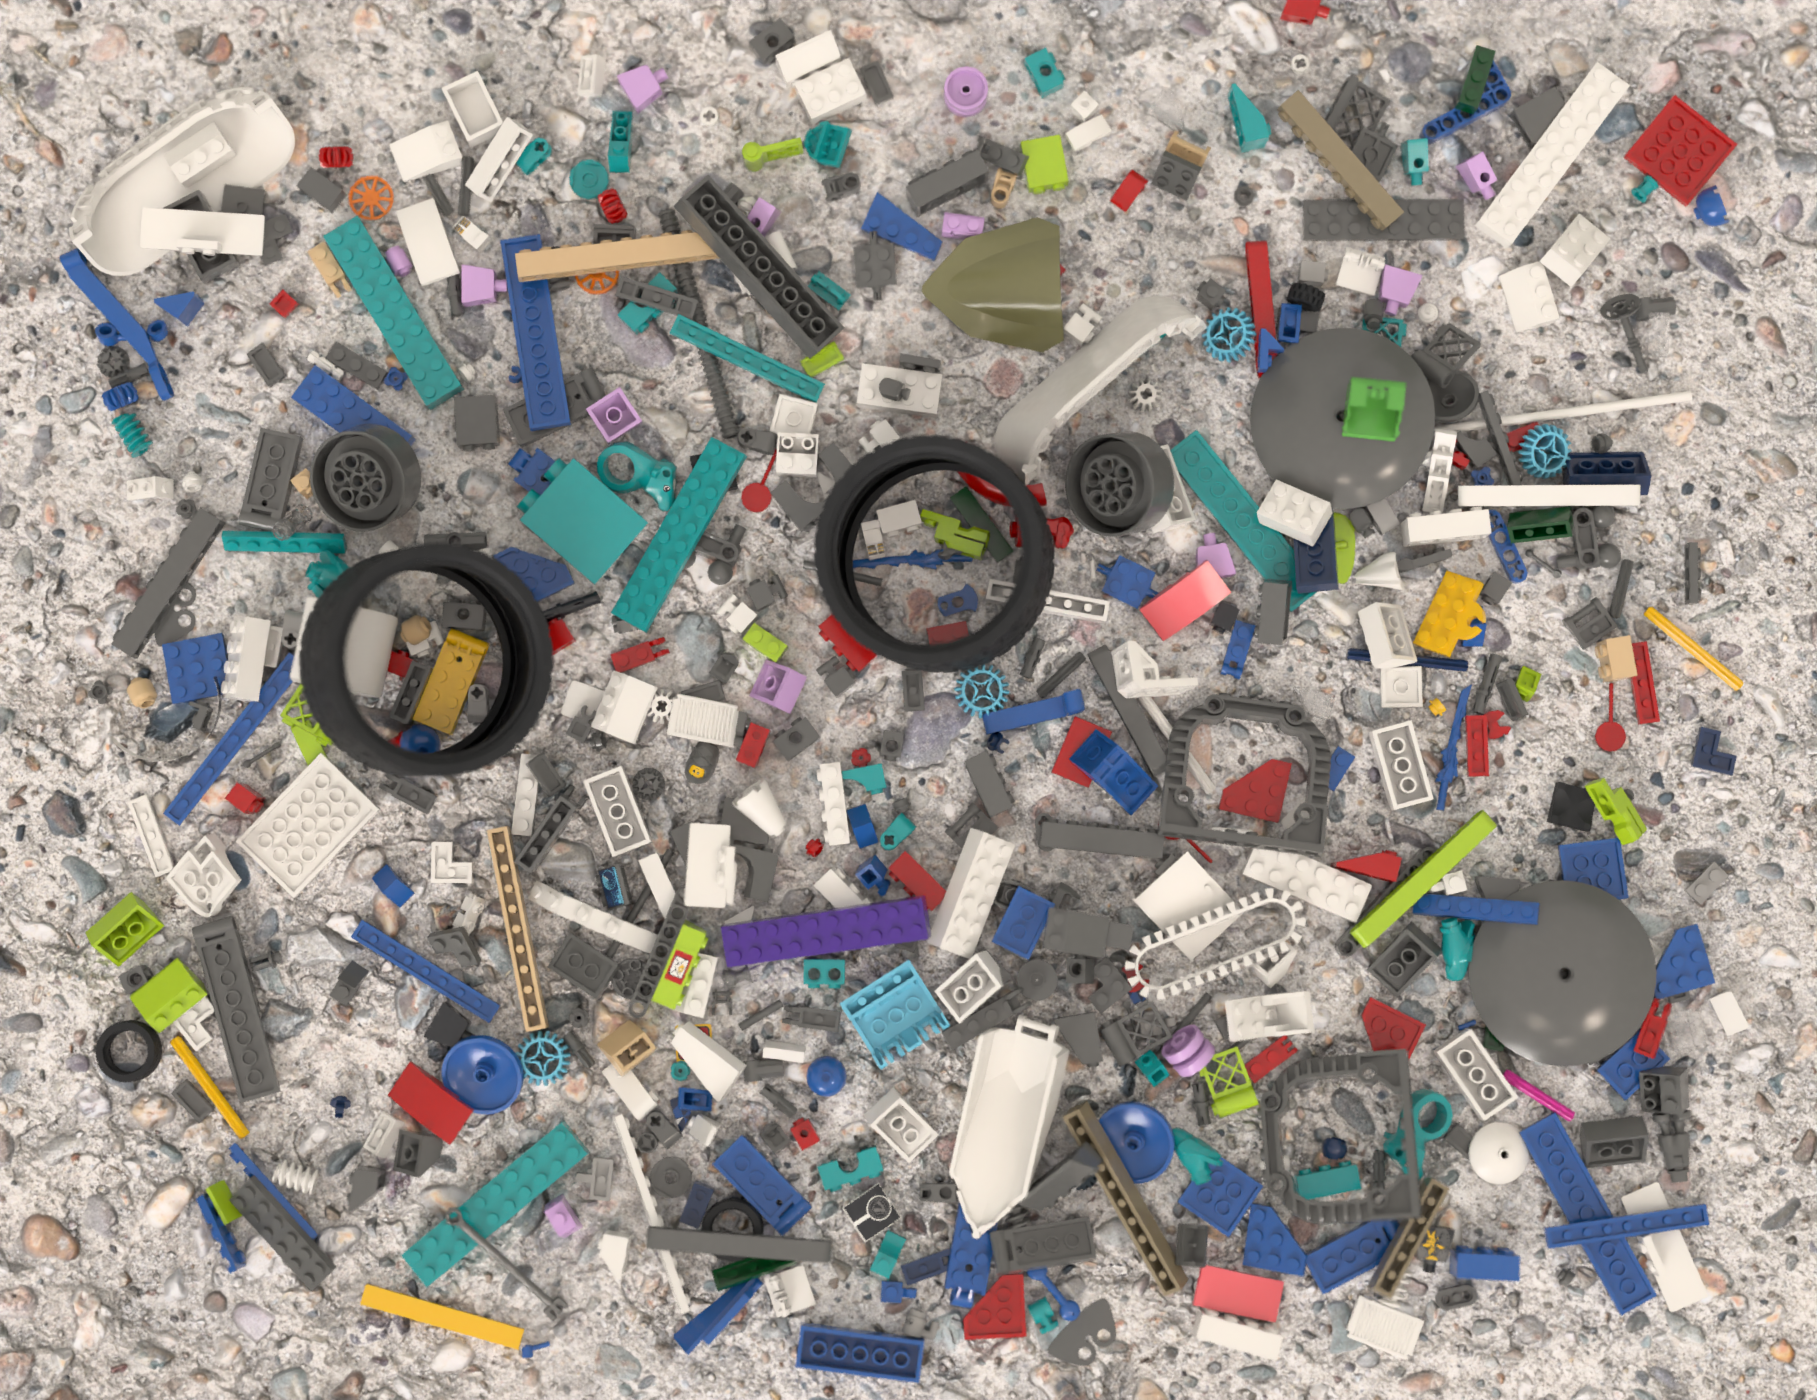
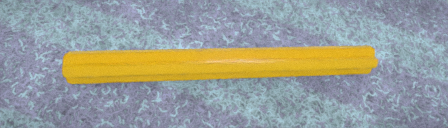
[1644,606,1744,690]
[170,1036,249,1139]

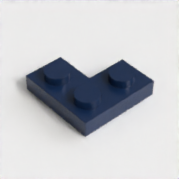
[1691,727,1737,776]

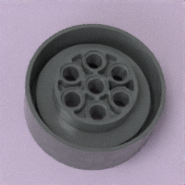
[310,424,421,532]
[1065,431,1174,537]

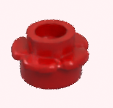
[851,748,871,768]
[805,838,824,858]

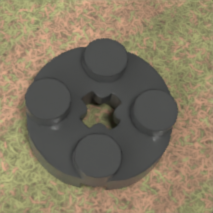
[651,1157,692,1198]

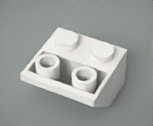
[776,432,819,478]

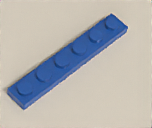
[1412,894,1540,925]
[229,1143,318,1240]

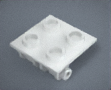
[1336,247,1385,296]
[764,1265,816,1318]

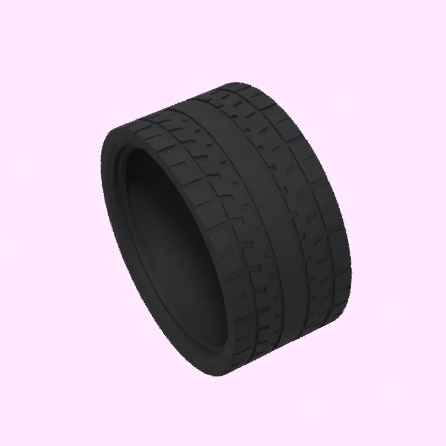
[814,435,1055,673]
[299,543,554,777]

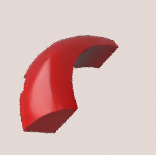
[957,471,1047,507]

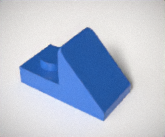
[1277,303,1302,343]
[1257,328,1285,373]

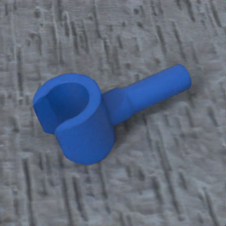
[522,1341,550,1358]

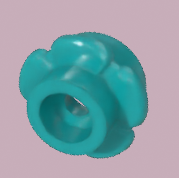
[671,1061,691,1081]

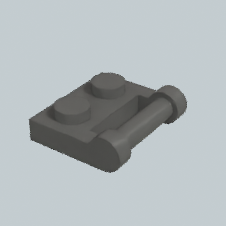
[1562,597,1618,650]
[944,802,999,849]

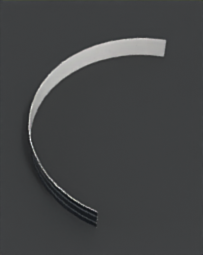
[109,676,222,762]

